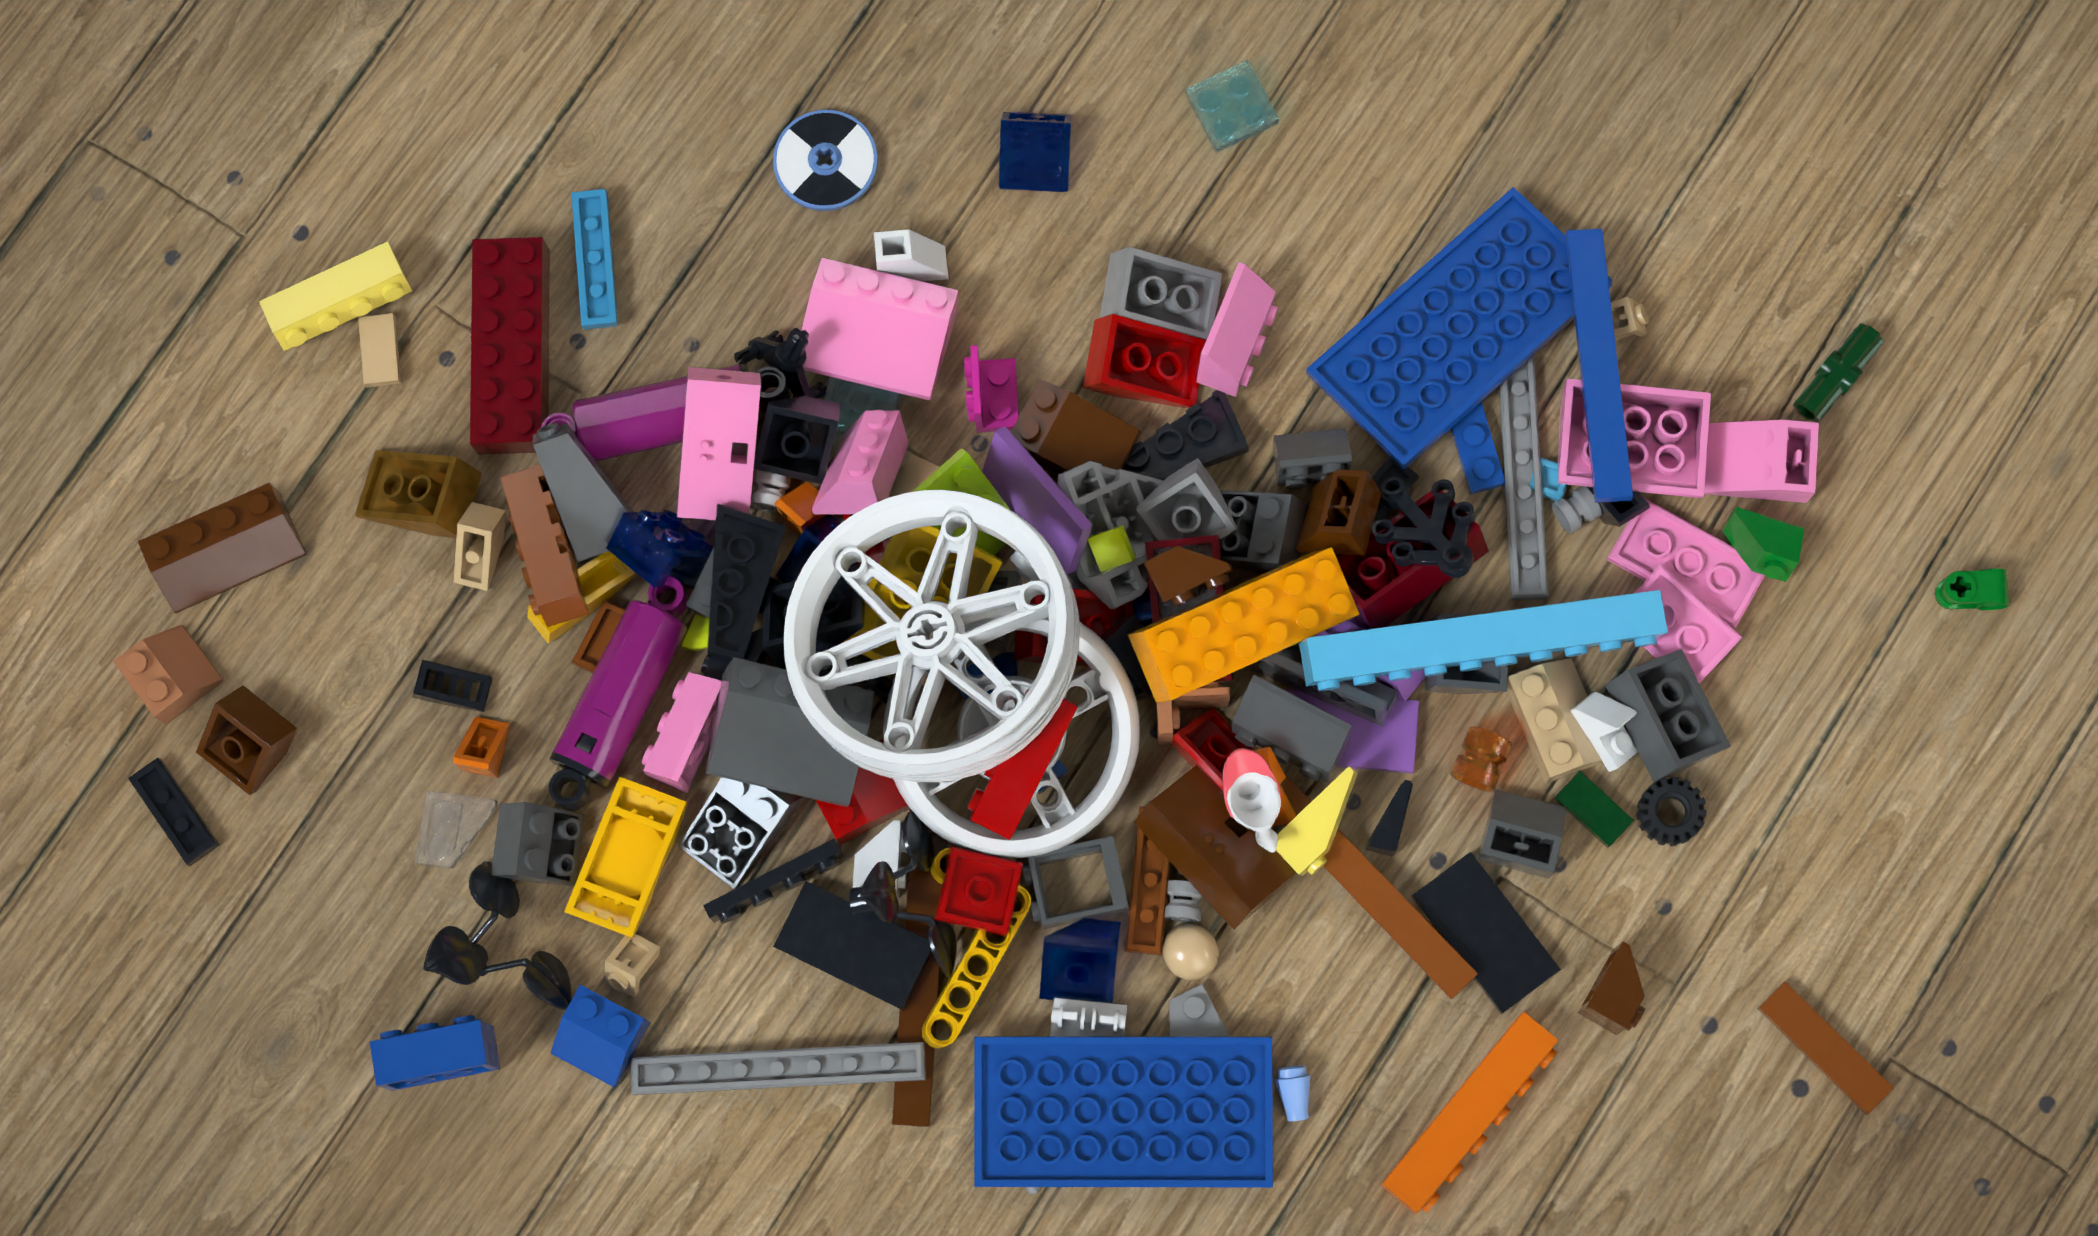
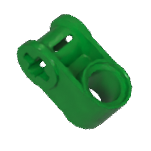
[1934,568,2010,610]

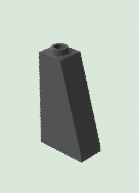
[533,423,646,562]

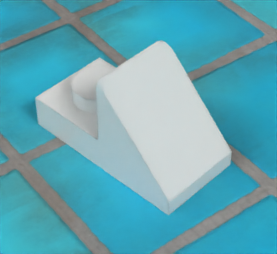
[1570,692,1638,772]

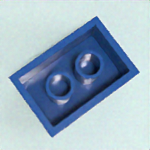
[370,1015,501,1091]

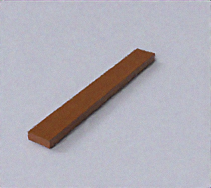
[1280,773,1478,999]

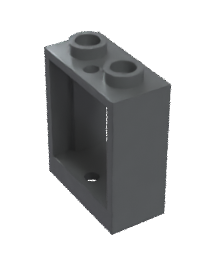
[1023,836,1129,930]

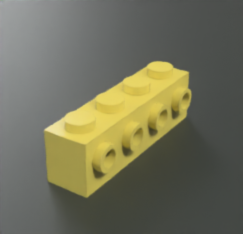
[259,242,412,351]

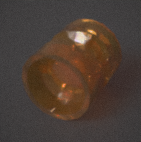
[1450,726,1513,792]

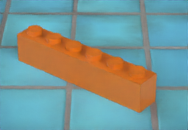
[1380,1011,1558,1215]

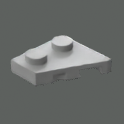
[1169,984,1229,1036]

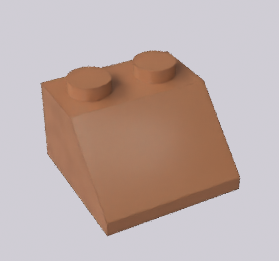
[113,625,224,724]

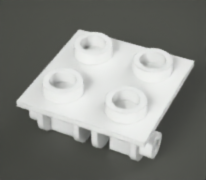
[1050,998,1127,1036]

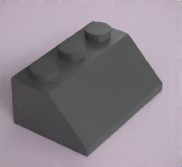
[1605,649,1731,782]
[1232,675,1352,782]

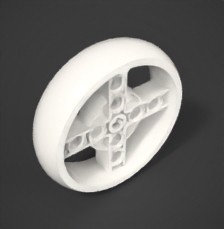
[883,604,1140,858]

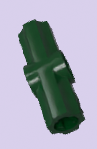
[1793,323,1885,423]

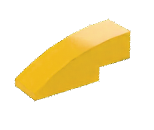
[527,548,638,644]

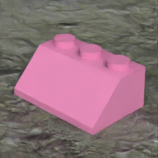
[1196,262,1279,397]
[812,410,909,514]
[642,672,722,793]

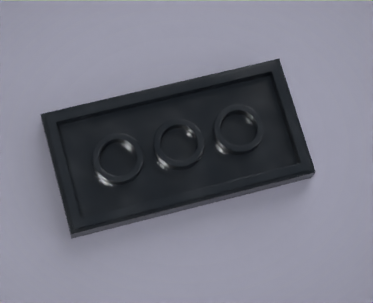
[1411,852,1561,1014]
[773,881,933,1011]

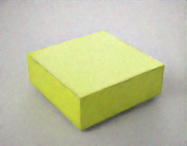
[1088,525,1136,572]

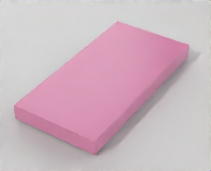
[1607,497,1765,629]

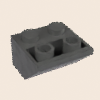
[1272,428,1352,489]
[1477,789,1567,879]
[491,802,585,886]

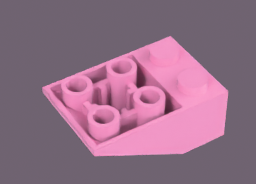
[1704,420,1819,503]

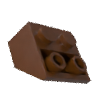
[1296,470,1382,555]
[1144,546,1234,607]

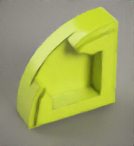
[682,614,709,651]

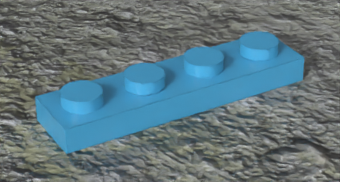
[571,189,619,330]

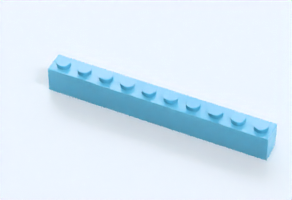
[1299,590,1668,691]

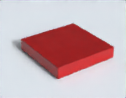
[934,847,1023,936]

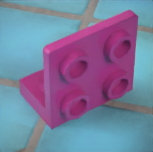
[964,345,1019,433]

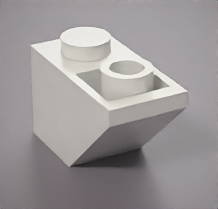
[874,229,948,281]
[853,820,907,898]

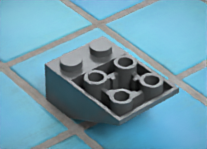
[1220,490,1308,573]
[678,777,804,889]

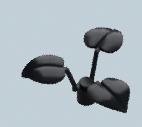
[849,809,957,978]
[423,861,572,1010]

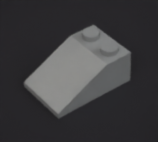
[1100,247,1222,340]

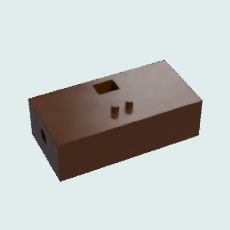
[1134,765,1296,930]

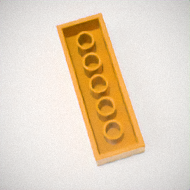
[1128,547,1360,703]

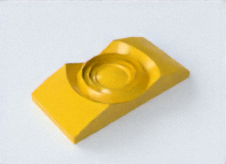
[564,776,687,938]

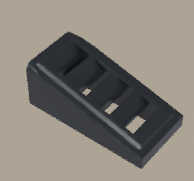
[412,659,493,712]
[1366,780,1413,857]

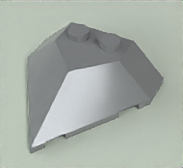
[1057,461,1163,609]

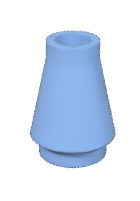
[1274,1065,1311,1121]

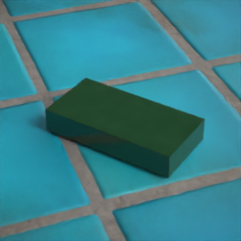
[1554,771,1634,848]

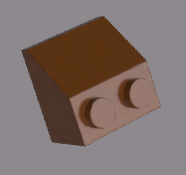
[196,685,297,795]
[1578,942,1645,1035]

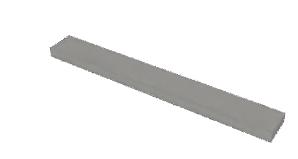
[1499,355,1548,600]
[631,1042,926,1095]

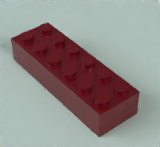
[470,237,550,455]

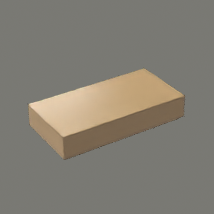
[358,313,401,388]

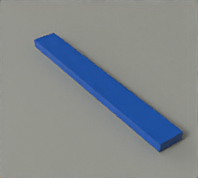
[1565,228,1633,503]

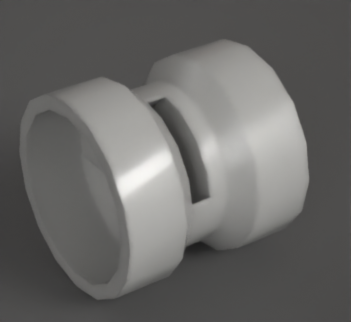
[1552,486,1602,534]
[1164,880,1203,922]

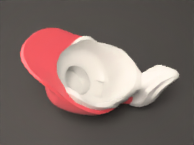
[1223,748,1281,853]

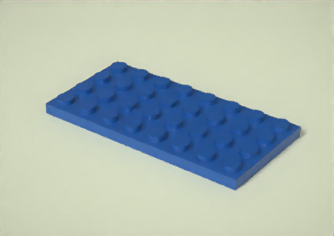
[1306,187,1613,470]
[974,1036,1273,1188]

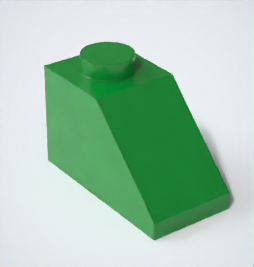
[1722,507,1804,582]

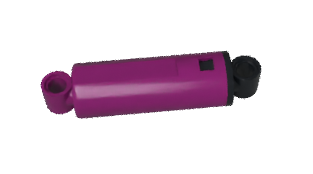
[541,363,790,461]
[549,576,688,811]

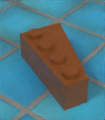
[500,464,589,627]

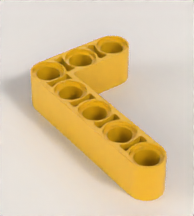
[922,848,1031,1049]

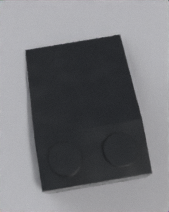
[762,563,865,669]

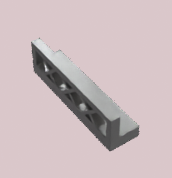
[1251,645,1398,727]

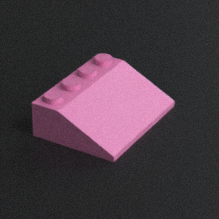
[801,258,958,401]
[1558,379,1711,498]

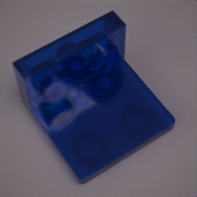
[999,112,1073,192]
[606,510,713,588]

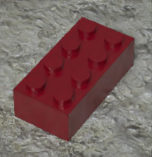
[1337,490,1489,629]

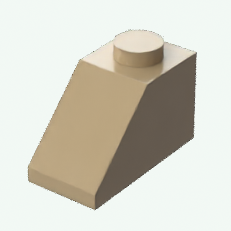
[453,502,506,591]

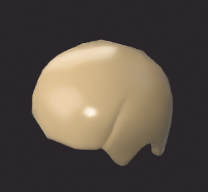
[1162,922,1219,981]

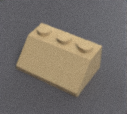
[1507,658,1603,784]

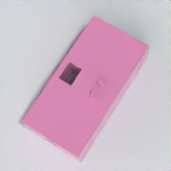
[677,367,761,520]

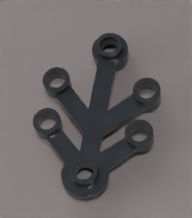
[1372,477,1476,578]

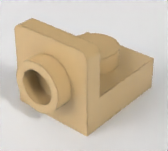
[1611,297,1649,341]
[604,934,660,997]

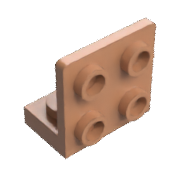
[1155,682,1230,746]

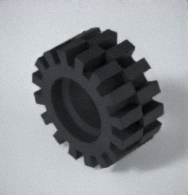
[1636,777,1707,846]

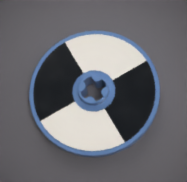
[773,110,878,211]

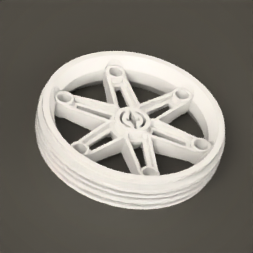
[784,490,1080,782]

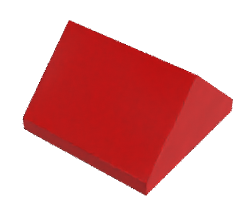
[1172,708,1253,792]

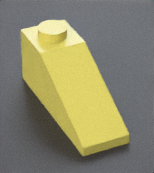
[1276,766,1358,875]

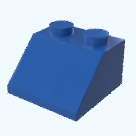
[551,985,651,1088]

